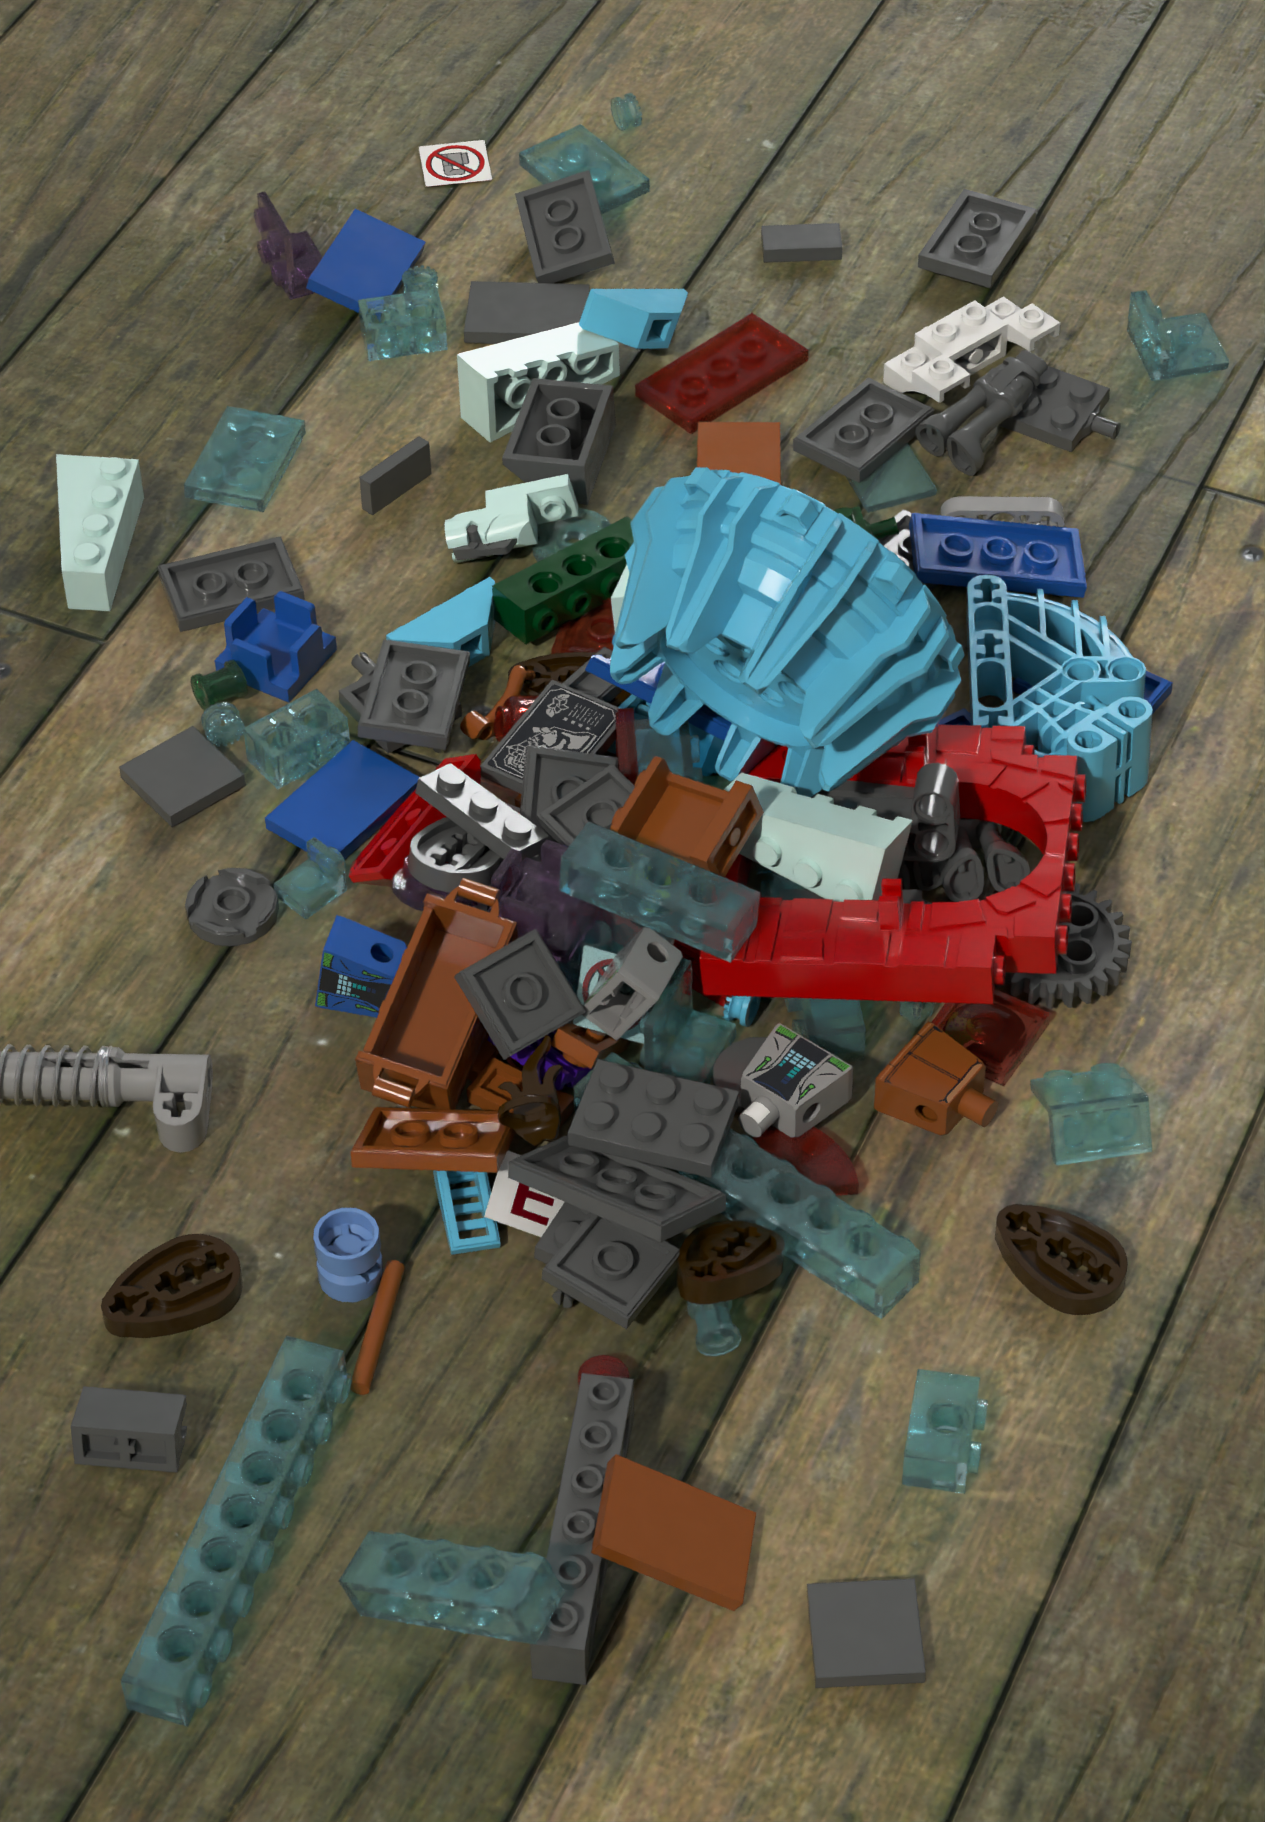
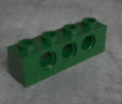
[492,516,634,645]

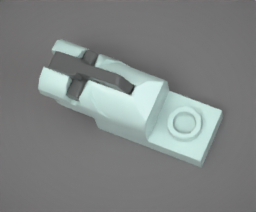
[445,474,578,563]

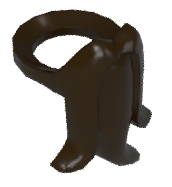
[497,1035,563,1146]

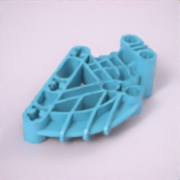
[966,575,1153,822]

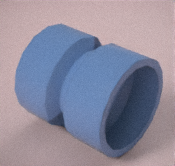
[313,1208,383,1302]

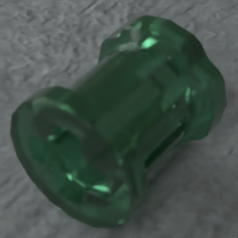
[190,659,248,712]

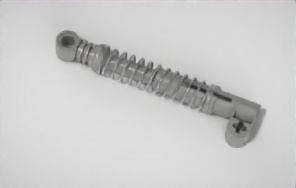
[0,1044,213,1153]

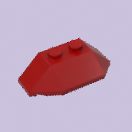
[348,754,481,888]

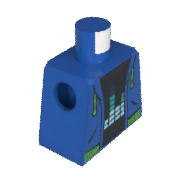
[315,915,408,1018]

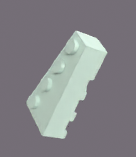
[457,323,620,443]
[56,454,144,611]
[724,772,913,902]

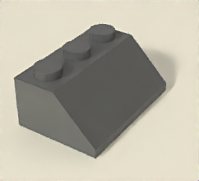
[502,378,616,505]

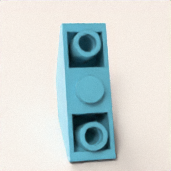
[579,289,688,349]
[386,577,495,667]

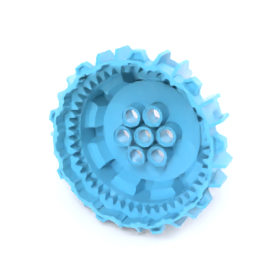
[610,467,965,798]

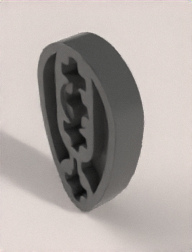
[408,817,505,893]

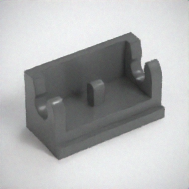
[71,1386,187,1473]

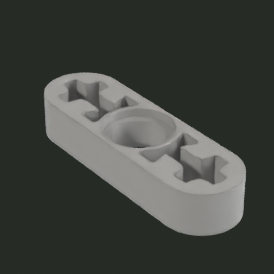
[940,496,1064,527]

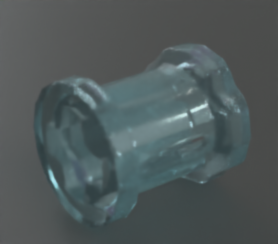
[687,1300,741,1356]

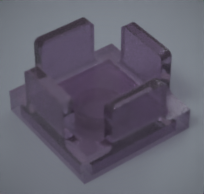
[487,840,610,964]

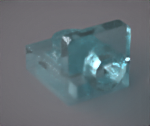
[274,837,347,919]

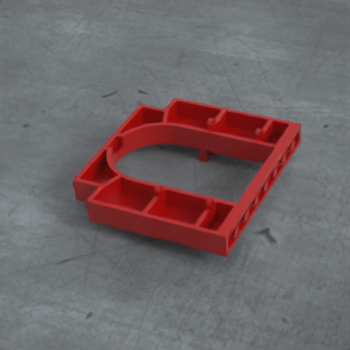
[699,725,1086,1004]

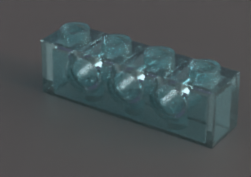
[559,822,761,963]
[339,1531,565,1645]

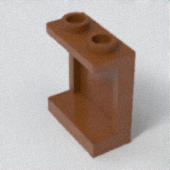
[610,756,764,888]

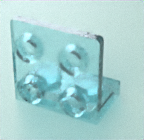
[1127,290,1229,381]
[639,958,736,1084]
[1030,1063,1152,1166]

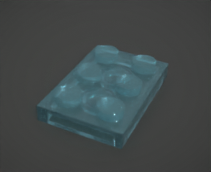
[519,124,650,214]
[184,406,306,512]

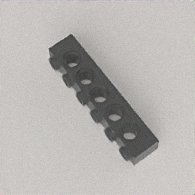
[530,1373,635,1685]

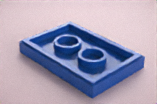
[306,209,426,322]
[265,740,420,868]

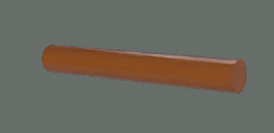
[349,1260,405,1395]

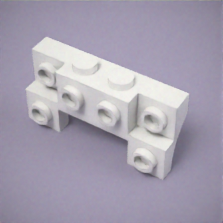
[883,296,1060,403]

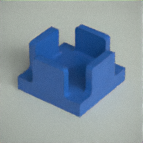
[215,591,337,703]

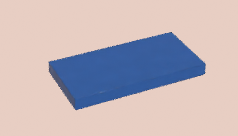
[909,513,1087,598]

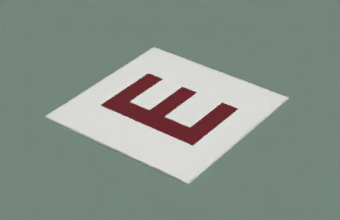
[484,1151,564,1237]

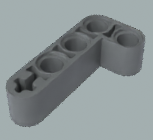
[811,763,960,862]

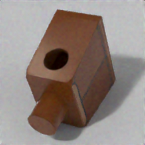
[874,1021,998,1136]

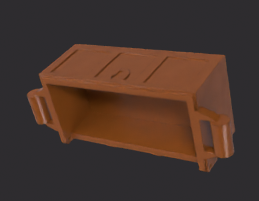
[355,878,518,1110]

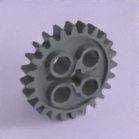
[996,883,1132,1008]

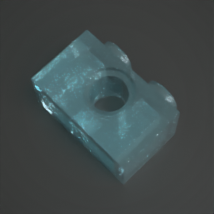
[902,1369,988,1494]

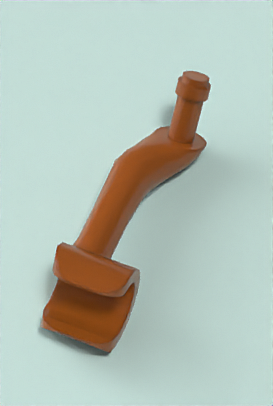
[460,665,536,740]

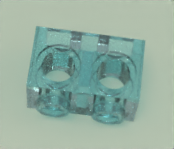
[358,288,448,361]
[243,689,350,790]

